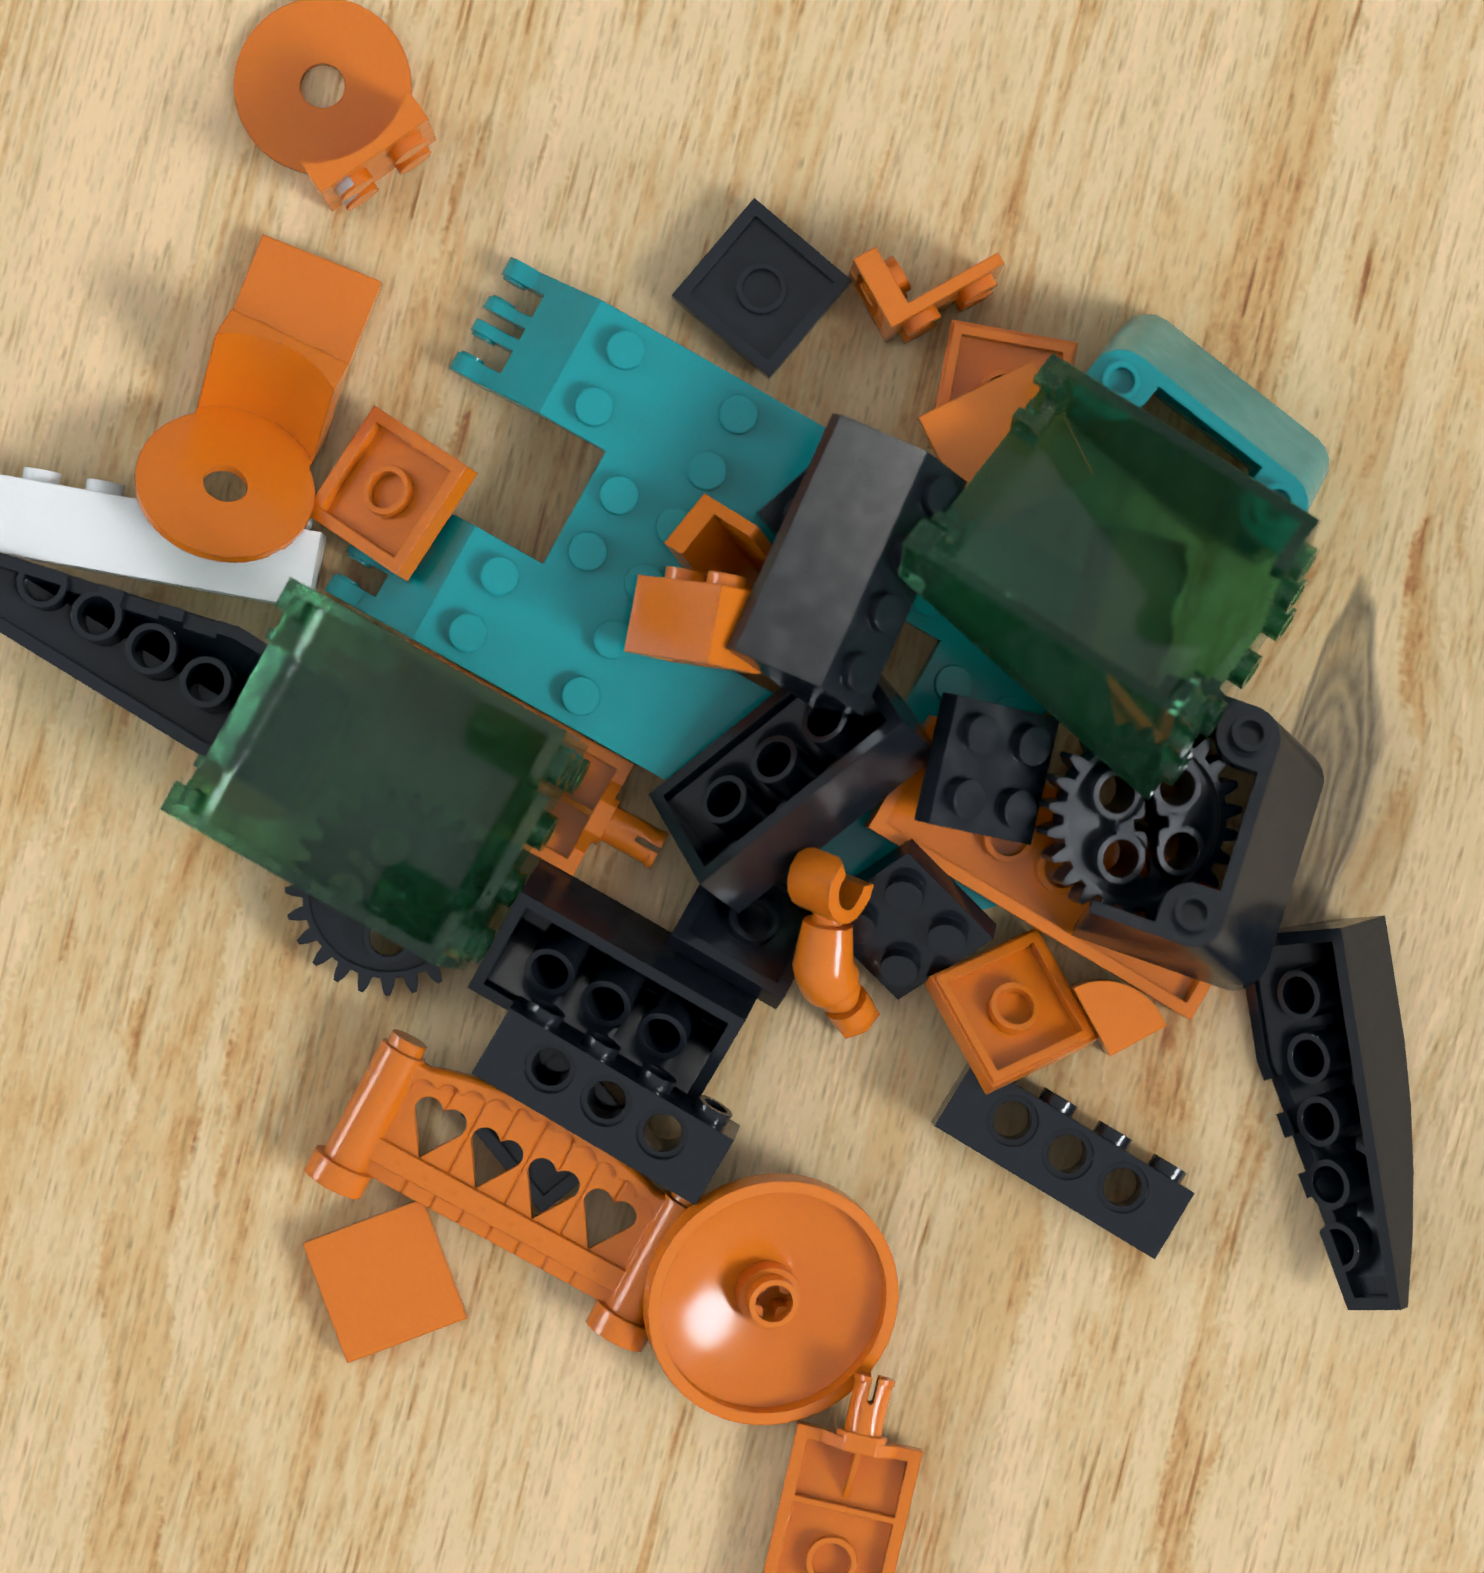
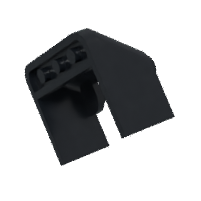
[1072,675,1324,991]

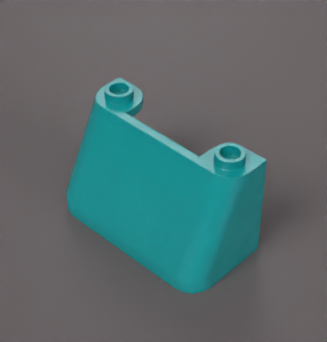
[1067,314,1329,559]

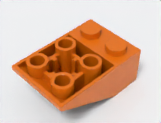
[624,566,761,674]

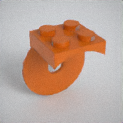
[234,0,437,212]
[134,309,349,563]

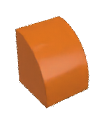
[1069,978,1167,1056]

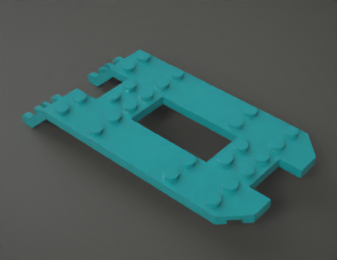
[325,257,1101,910]

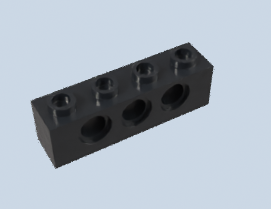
[472,995,740,1205]
[931,1062,1195,1259]

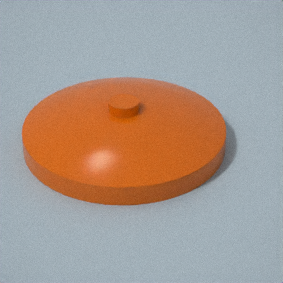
[643,1173,899,1425]

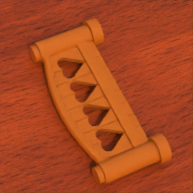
[304,1029,704,1352]

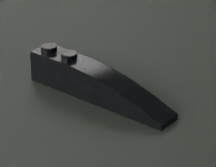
[0,553,351,810]
[1245,915,1414,1310]

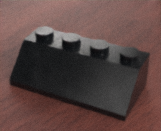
[726,414,967,716]
[648,674,932,913]
[467,859,757,1099]

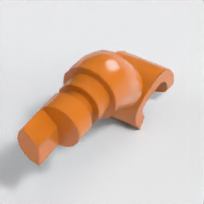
[787,848,880,1039]

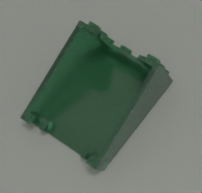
[898,353,1320,800]
[160,577,591,970]

